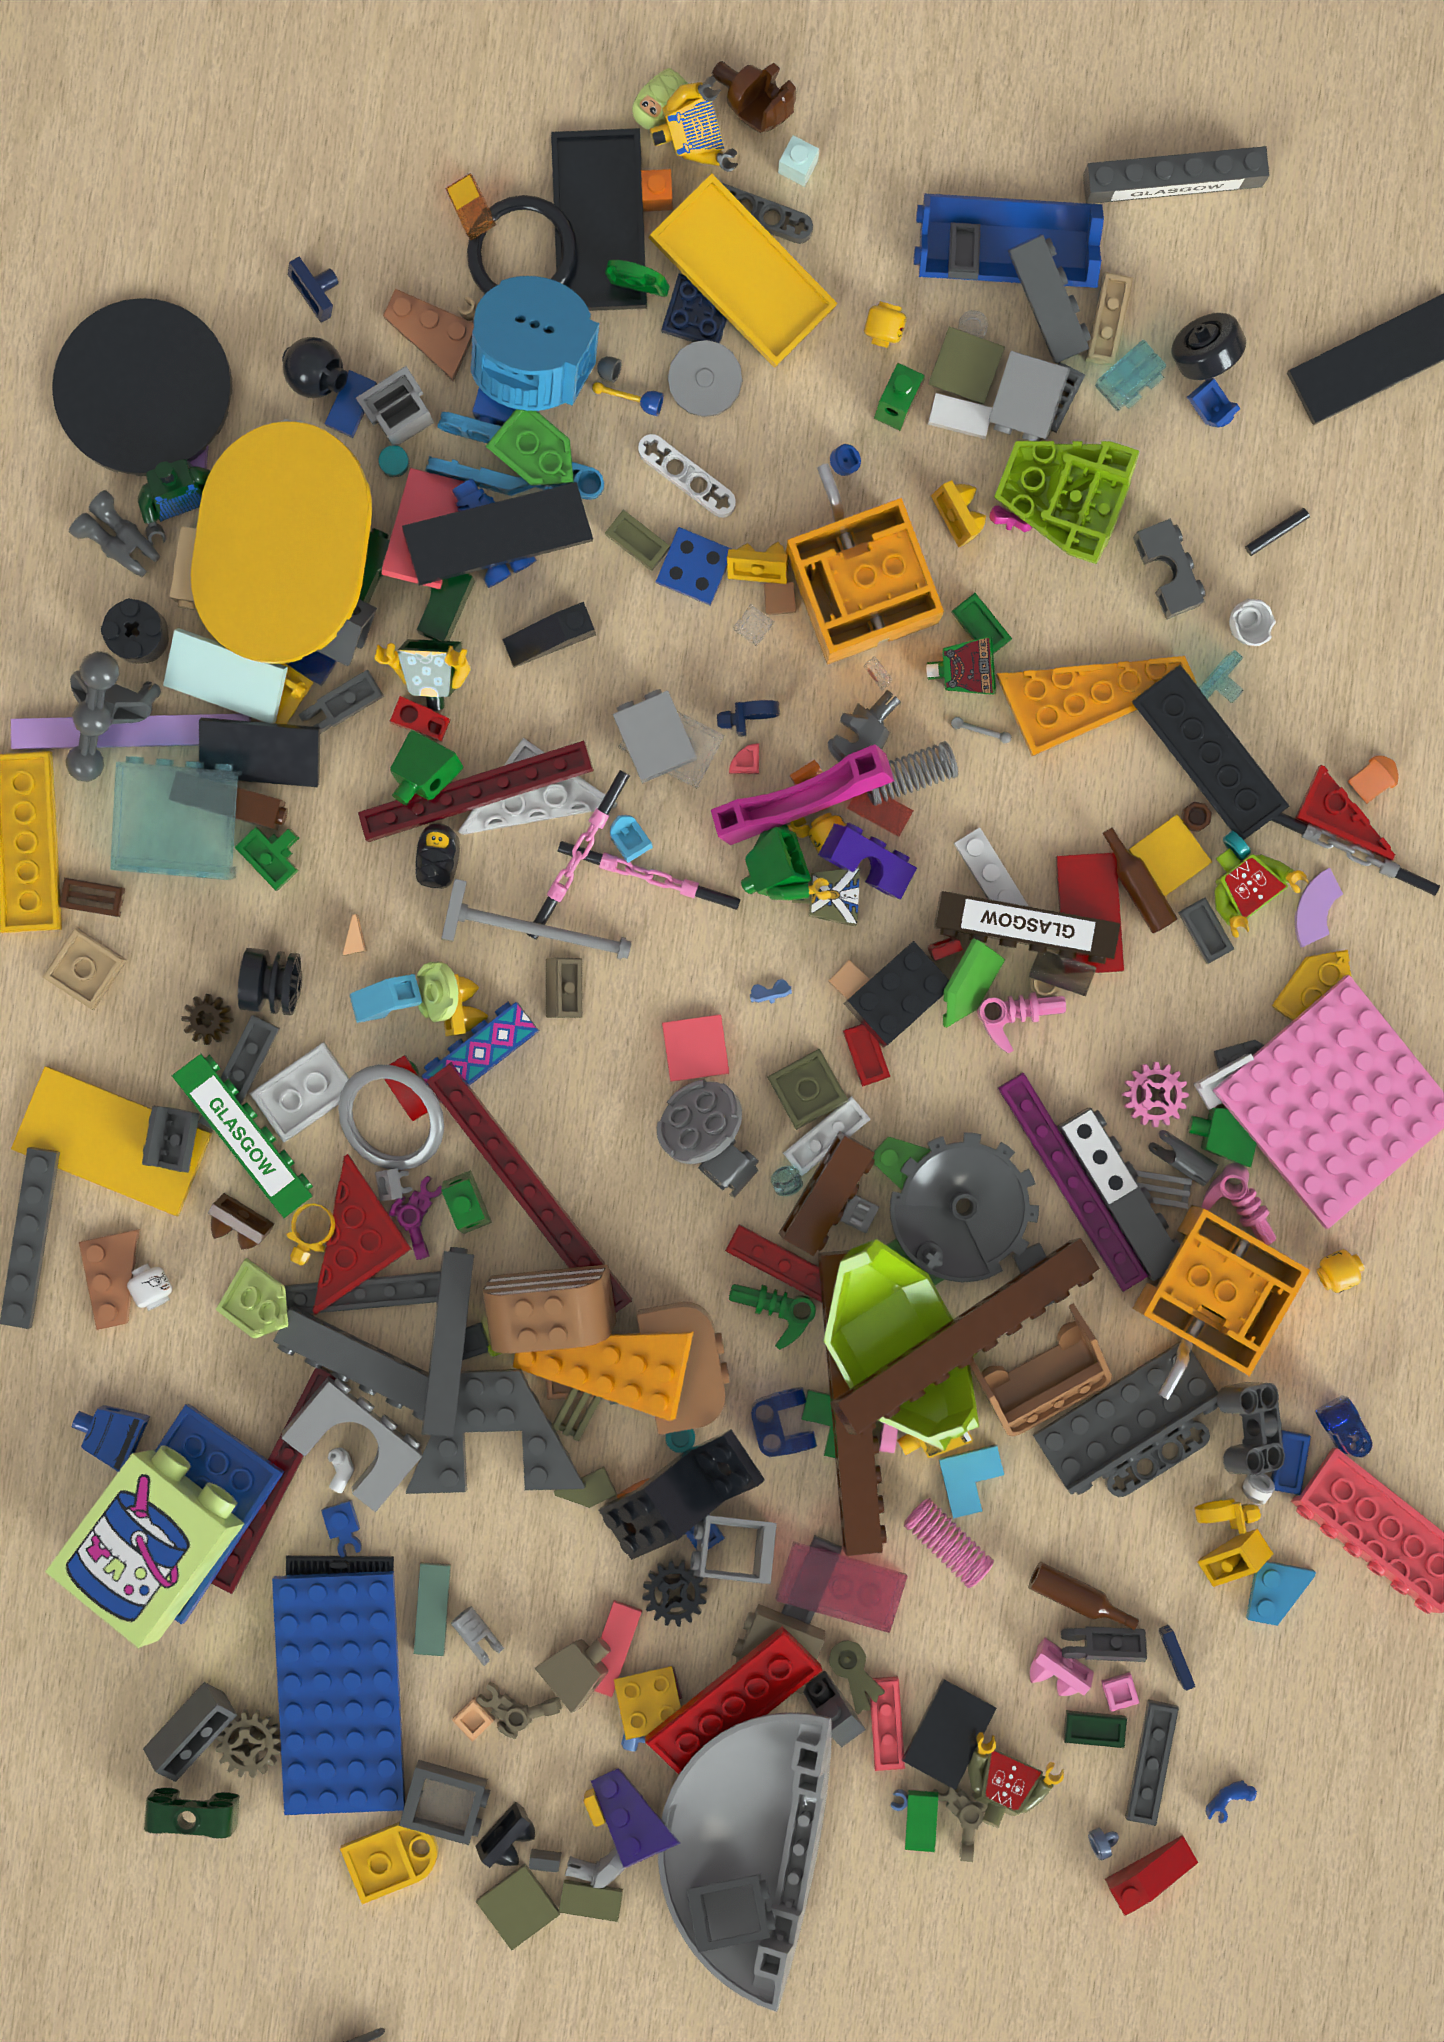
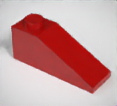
[1105,1835,1198,1916]

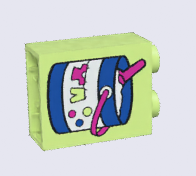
[45,1445,245,1648]

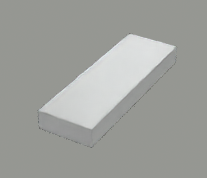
[783,1096,871,1176]

